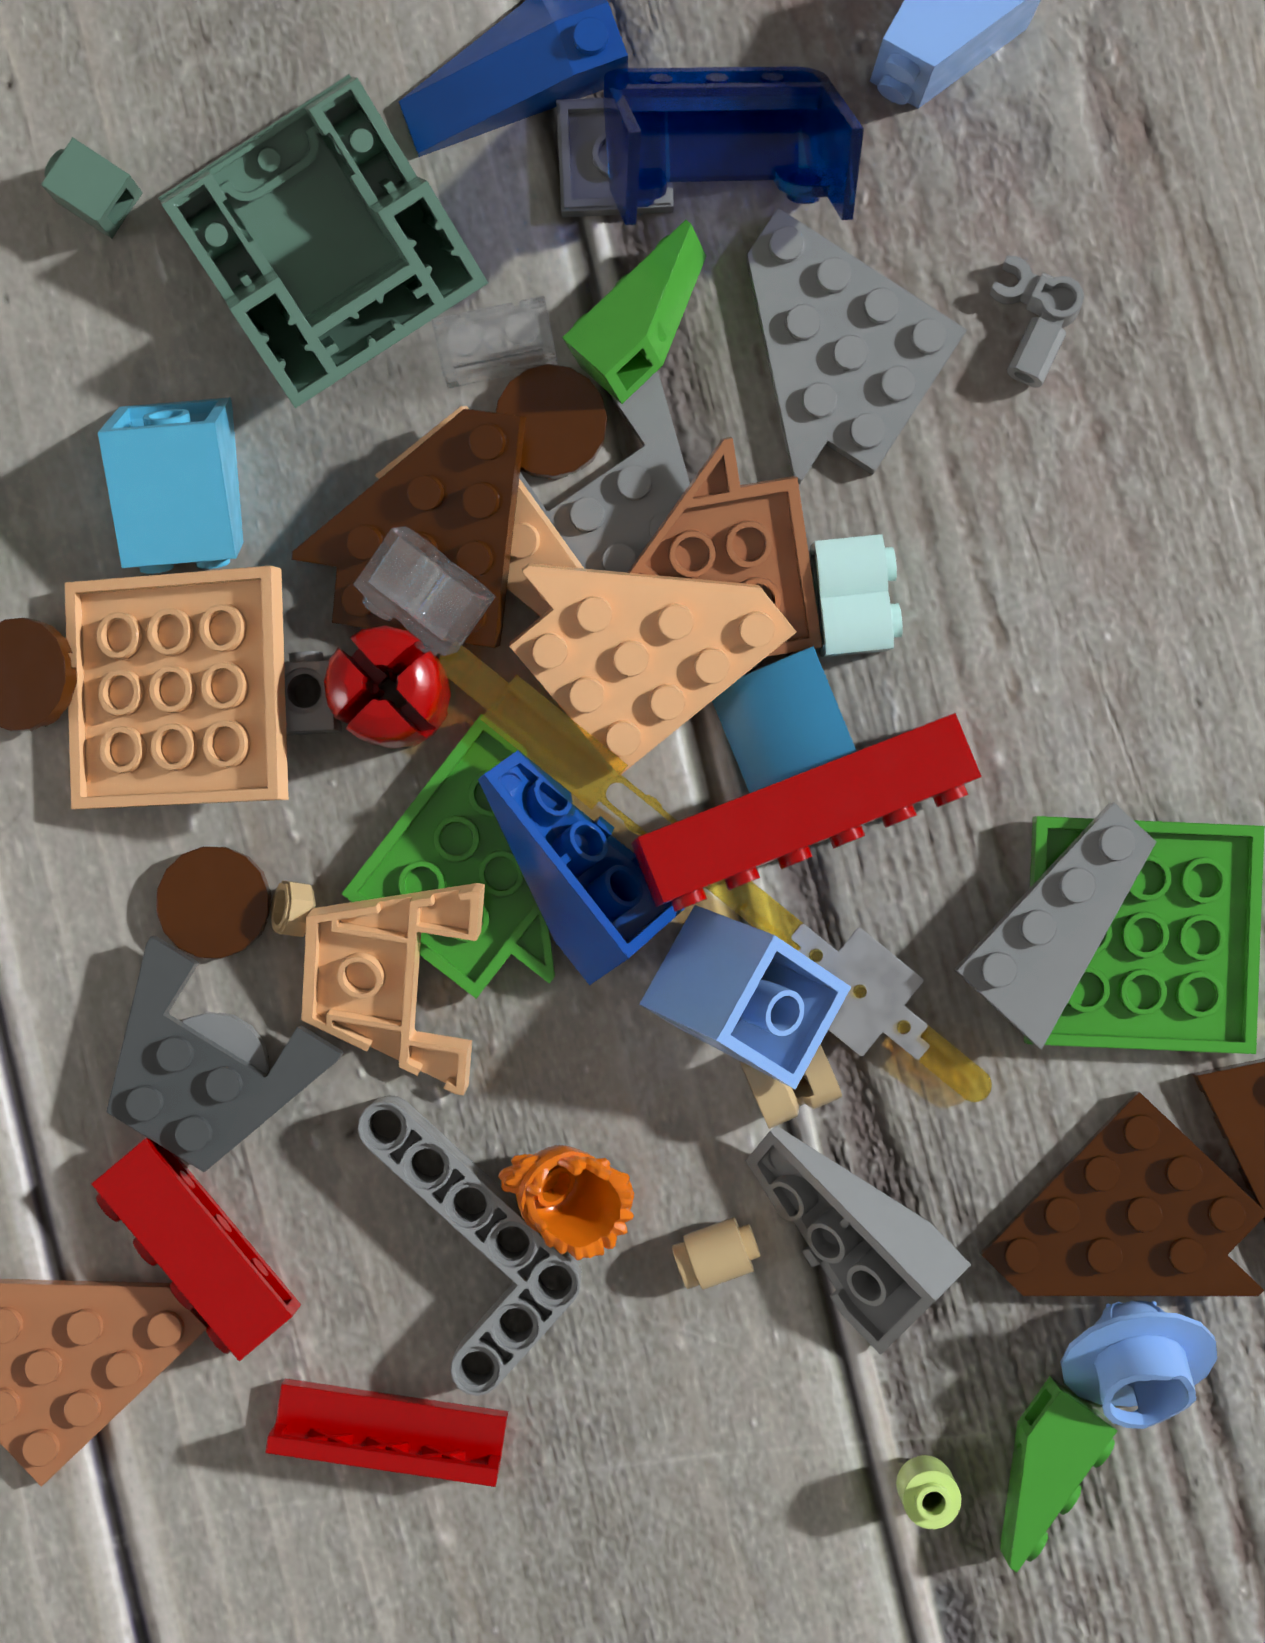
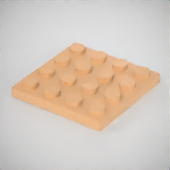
[65,566,289,810]

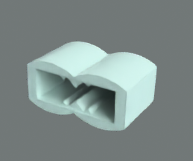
[810,534,903,658]

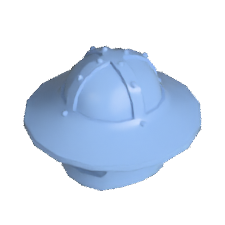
[1060,1301,1217,1429]

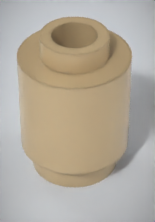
[672,1217,761,1290]

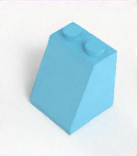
[98,397,244,574]

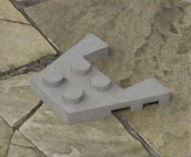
[519,371,690,572]

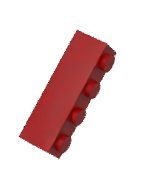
[91,1138,301,1361]

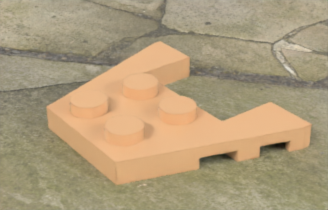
[301,883,485,1096]

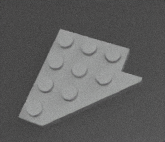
[746,208,967,484]

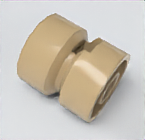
[739,1044,842,1129]

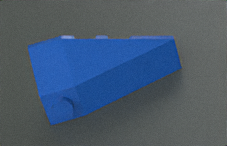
[478,750,685,986]

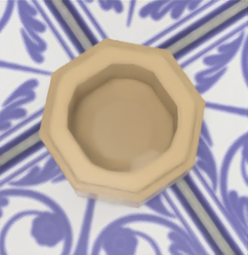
[270,880,316,937]

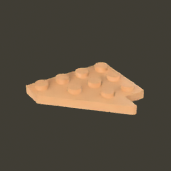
[509,563,797,776]

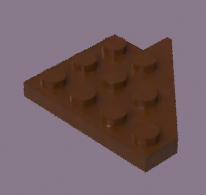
[291,409,526,648]
[980,1091,1265,1296]

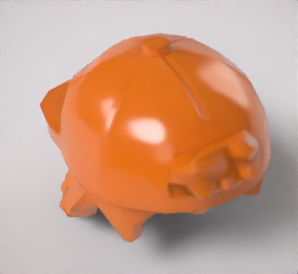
[498,1145,634,1260]

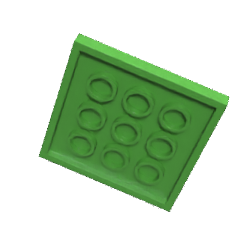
[1024,816,1265,1054]

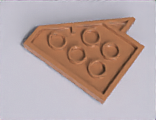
[627,437,822,657]
[0,1279,209,1487]

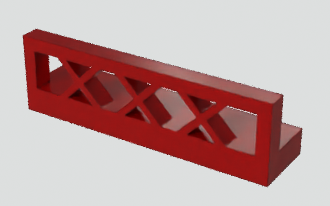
[265,1378,508,1487]

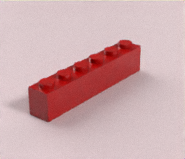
[631,713,982,912]

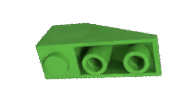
[562,220,706,404]
[1000,1376,1118,1573]

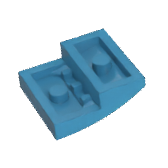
[712,646,857,793]

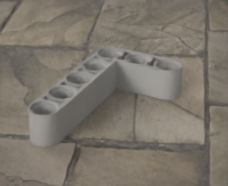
[358,1095,582,1396]

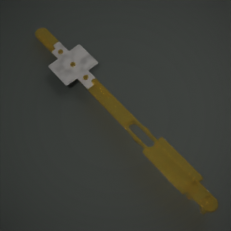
[439,645,992,1102]

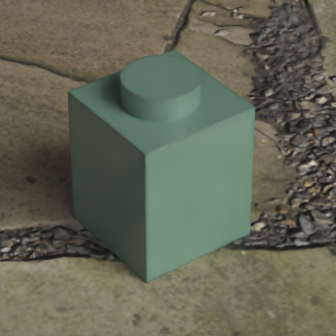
[41,137,143,239]

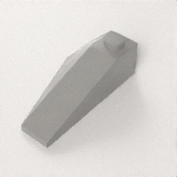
[745,1126,971,1355]

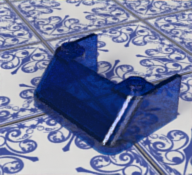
[603,67,864,225]

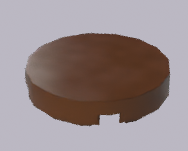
[496,364,607,480]
[0,618,77,732]
[156,846,272,958]

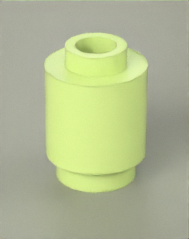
[896,1455,961,1529]

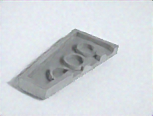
[954,802,1156,1050]

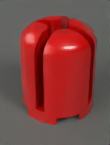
[324,625,451,749]

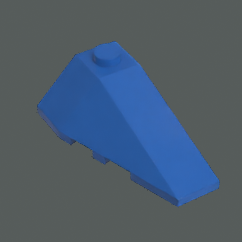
[398,0,628,157]

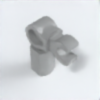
[990,256,1084,388]

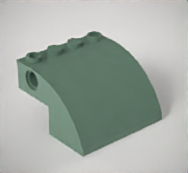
[158,74,488,408]

